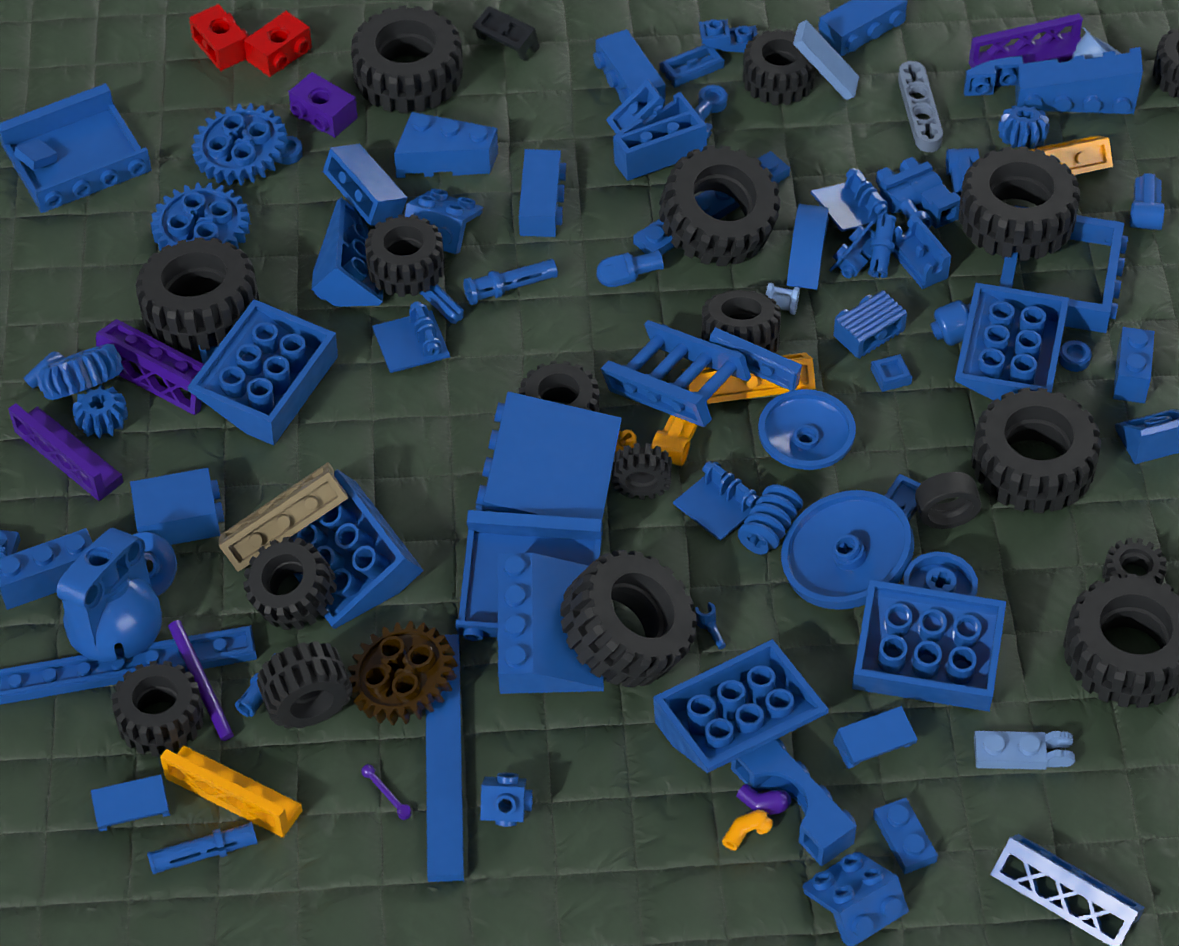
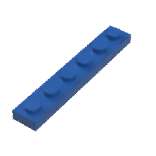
[633,151,790,255]

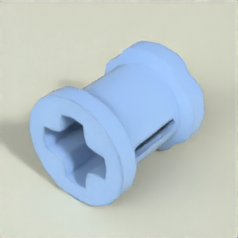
[766,282,800,315]

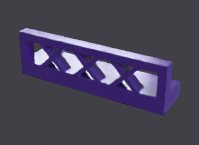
[969,13,1083,68]
[96,319,204,415]
[8,403,124,501]

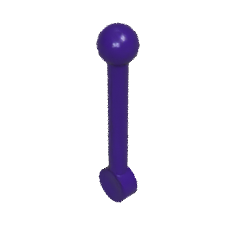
[361,764,411,820]

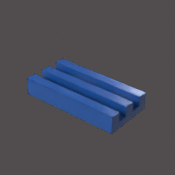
[660,45,724,88]

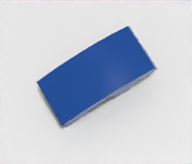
[699,19,758,53]
[963,56,1023,96]

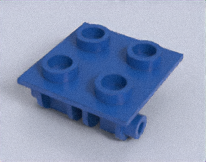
[810,168,888,232]
[372,302,450,373]
[673,461,760,541]

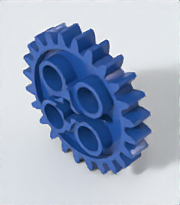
[192,103,289,186]
[150,183,251,251]

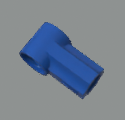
[946,148,979,198]
[1130,173,1164,231]

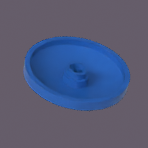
[781,490,914,610]

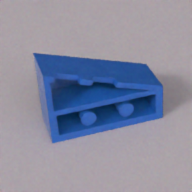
[394,112,498,178]

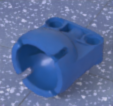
[57,528,162,662]

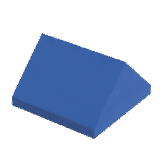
[1115,409,1179,464]

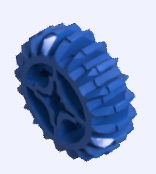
[36,344,124,400]

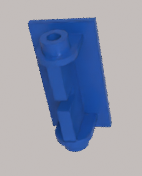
[829,219,875,279]

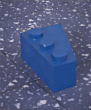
[613,92,707,181]

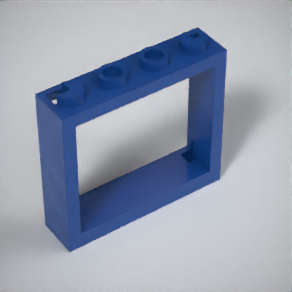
[1000,205,1128,333]

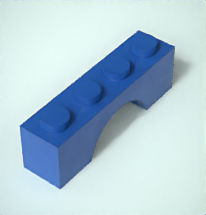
[731,738,857,867]

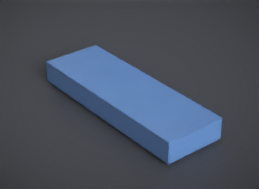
[793,20,859,100]

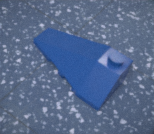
[311,198,383,307]

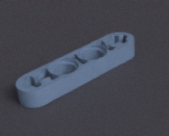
[898,61,943,152]

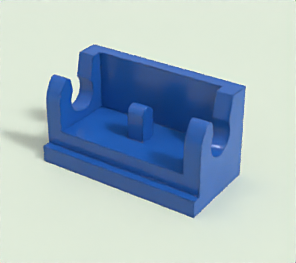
[892,216,951,289]
[833,706,918,769]
[91,774,170,832]

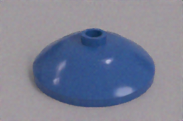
[758,389,856,470]

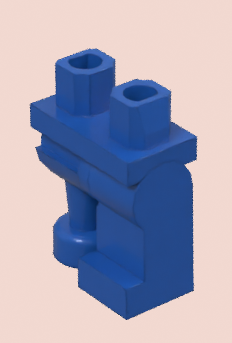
[876,157,961,229]

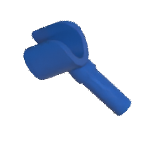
[695,602,726,650]

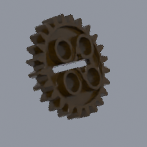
[348,621,458,725]

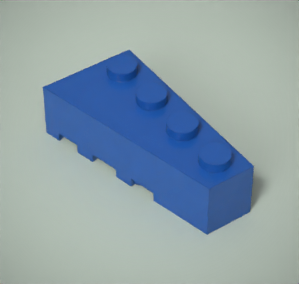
[1015,47,1143,114]

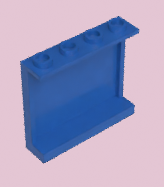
[0,83,152,213]
[476,392,622,519]
[455,510,603,641]

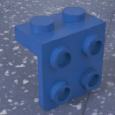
[405,189,483,255]
[802,852,909,946]

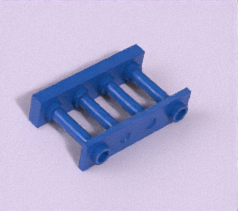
[601,320,751,427]

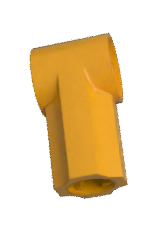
[651,415,698,467]

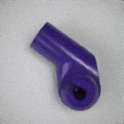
[736,784,791,816]

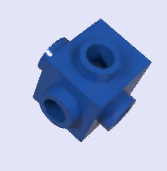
[480,772,533,826]

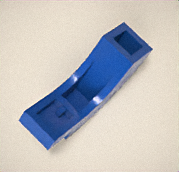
[786,204,829,290]

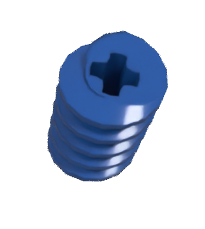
[738,484,803,555]

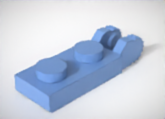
[974,731,1075,769]

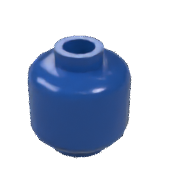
[930,300,971,346]

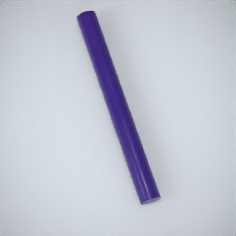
[168,620,234,741]

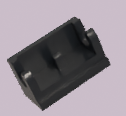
[472,6,540,61]

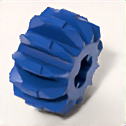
[998,105,1050,149]
[72,384,128,439]

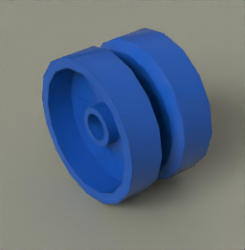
[903,551,978,596]

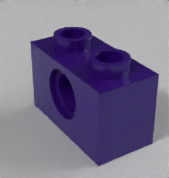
[288,72,358,138]

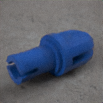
[596,250,664,287]

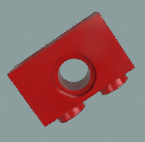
[189,4,249,71]
[244,11,312,77]

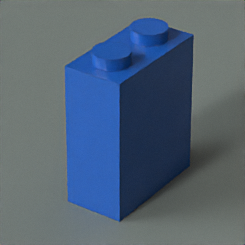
[130,468,225,545]

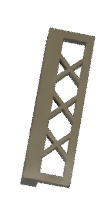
[219,462,348,572]

